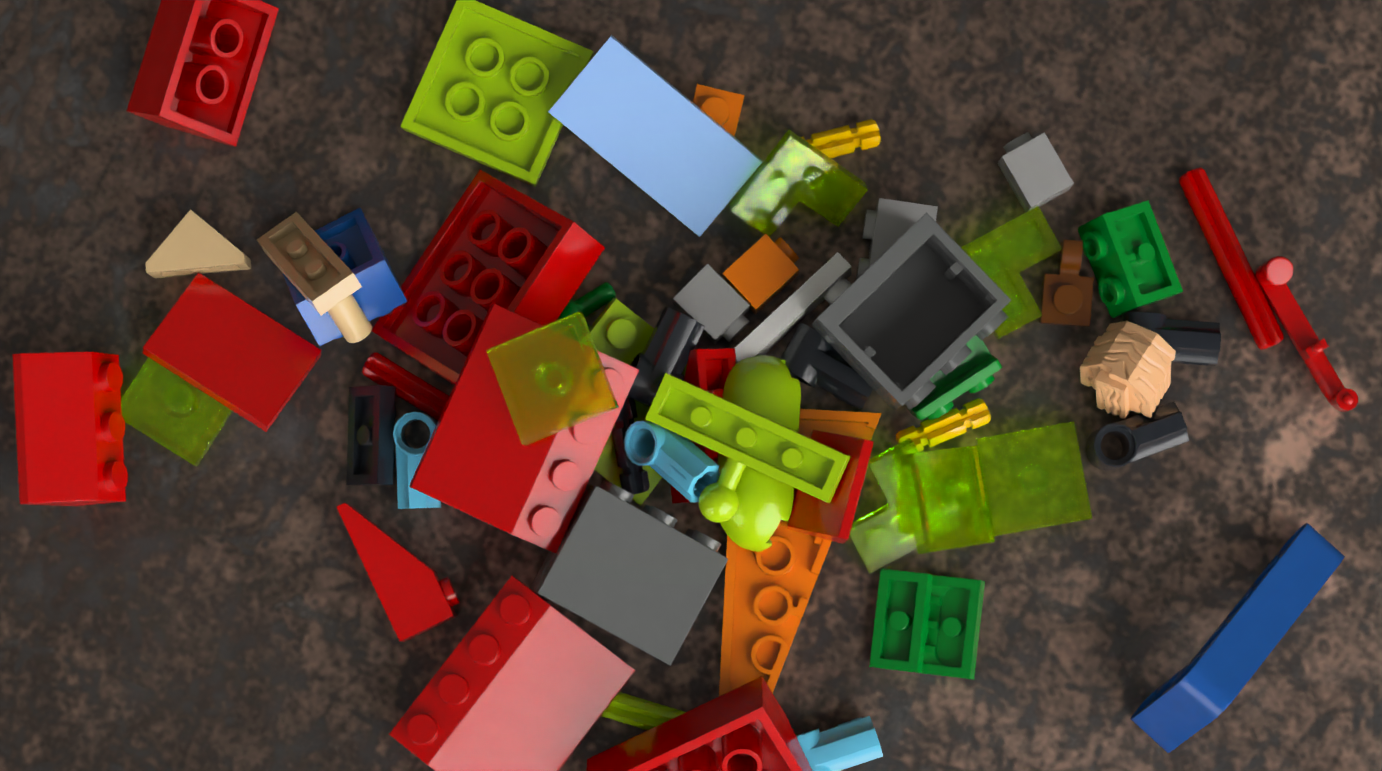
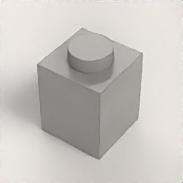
[998,132,1074,214]
[673,264,750,344]

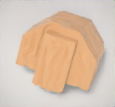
[1080,321,1176,419]

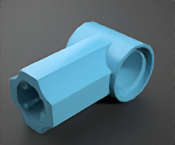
[393,412,441,509]
[624,421,720,503]
[796,716,883,771]

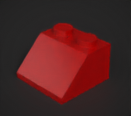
[786,430,874,544]

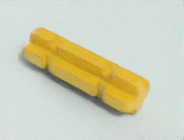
[785,119,881,167]
[896,398,991,457]

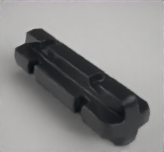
[612,397,650,495]

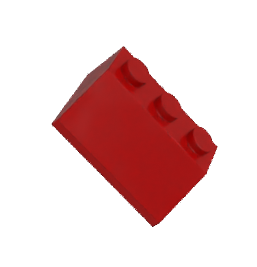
[126,0,279,146]
[12,352,128,506]

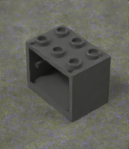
[812,212,1011,410]
[530,480,728,666]

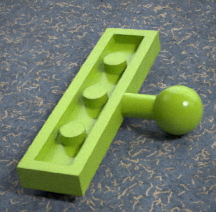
[645,373,851,523]

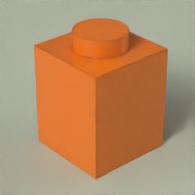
[722,234,799,314]

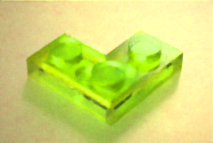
[729,130,868,237]
[961,206,1062,340]
[849,438,957,573]

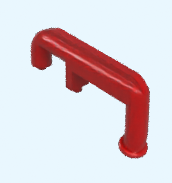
[1255,256,1358,412]

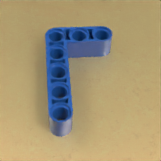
[1130,523,1345,753]

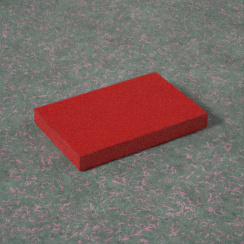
[142,272,322,432]

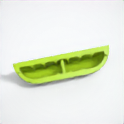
[718,355,801,552]

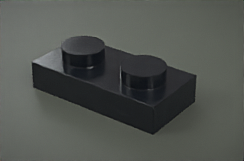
[346,385,396,486]

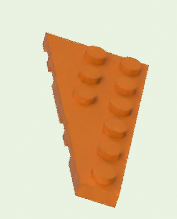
[719,409,882,696]

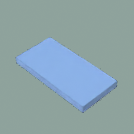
[548,35,762,237]

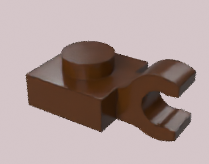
[1039,240,1094,327]

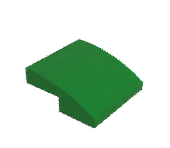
[869,569,985,680]

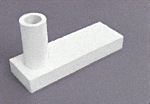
[735,252,852,364]

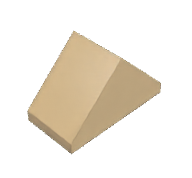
[146,209,251,278]

